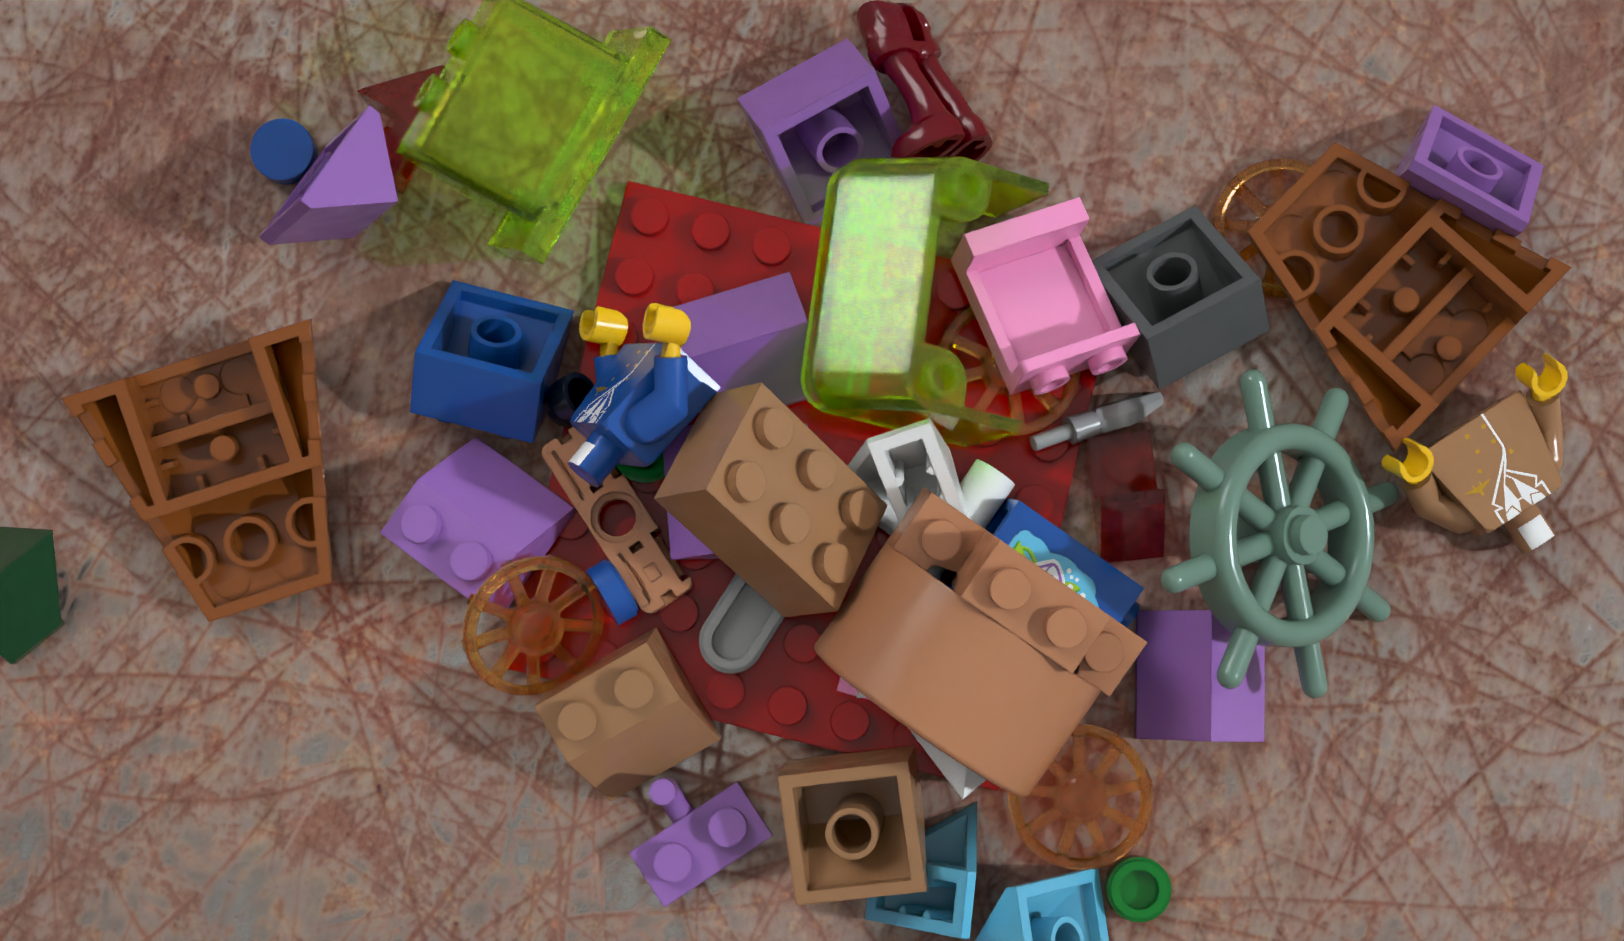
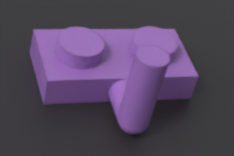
[629,777,773,907]

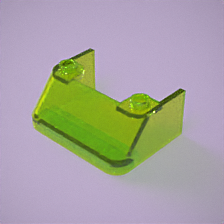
[801,157,1049,447]

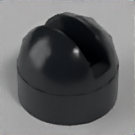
[544,372,594,428]

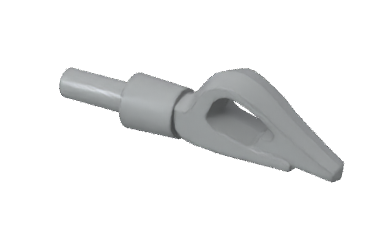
[1029,392,1164,451]

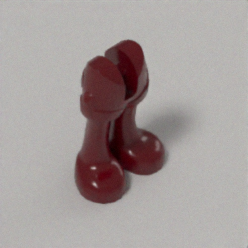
[857,0,993,174]

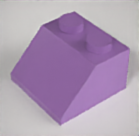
[737,38,905,225]
[380,437,577,614]

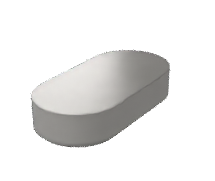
[699,574,785,674]

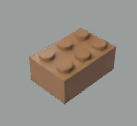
[654,382,888,617]

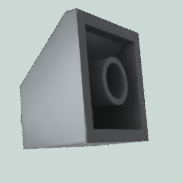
[1092,206,1270,390]

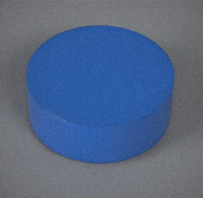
[250,118,318,185]
[585,559,639,626]

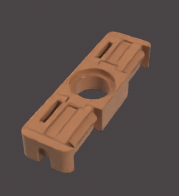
[542,427,693,614]

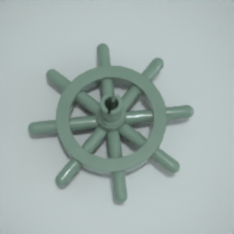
[1160,369,1399,699]

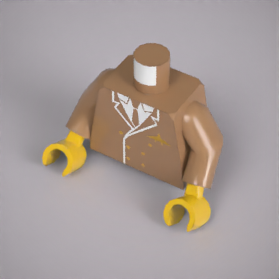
[1381,353,1568,554]

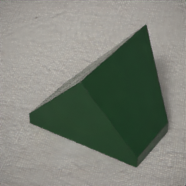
[0,527,65,664]

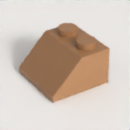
[534,627,722,802]
[777,746,927,906]

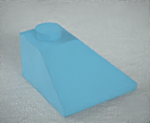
[975,867,1109,941]

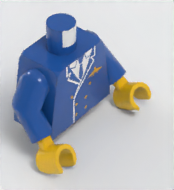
[568,303,720,487]

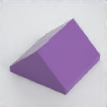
[259,105,398,245]
[1395,105,1544,237]
[674,272,827,412]
[1135,610,1265,742]

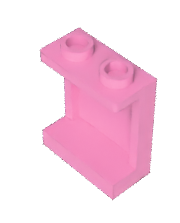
[951,197,1140,395]

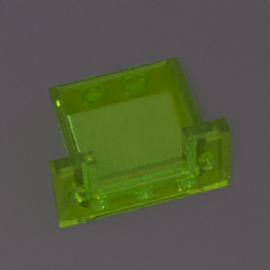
[396,0,671,264]

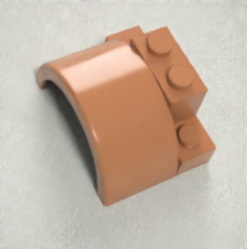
[814,487,1147,797]

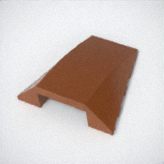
[1246,142,1572,453]
[61,319,333,622]

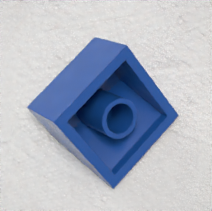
[410,280,574,443]

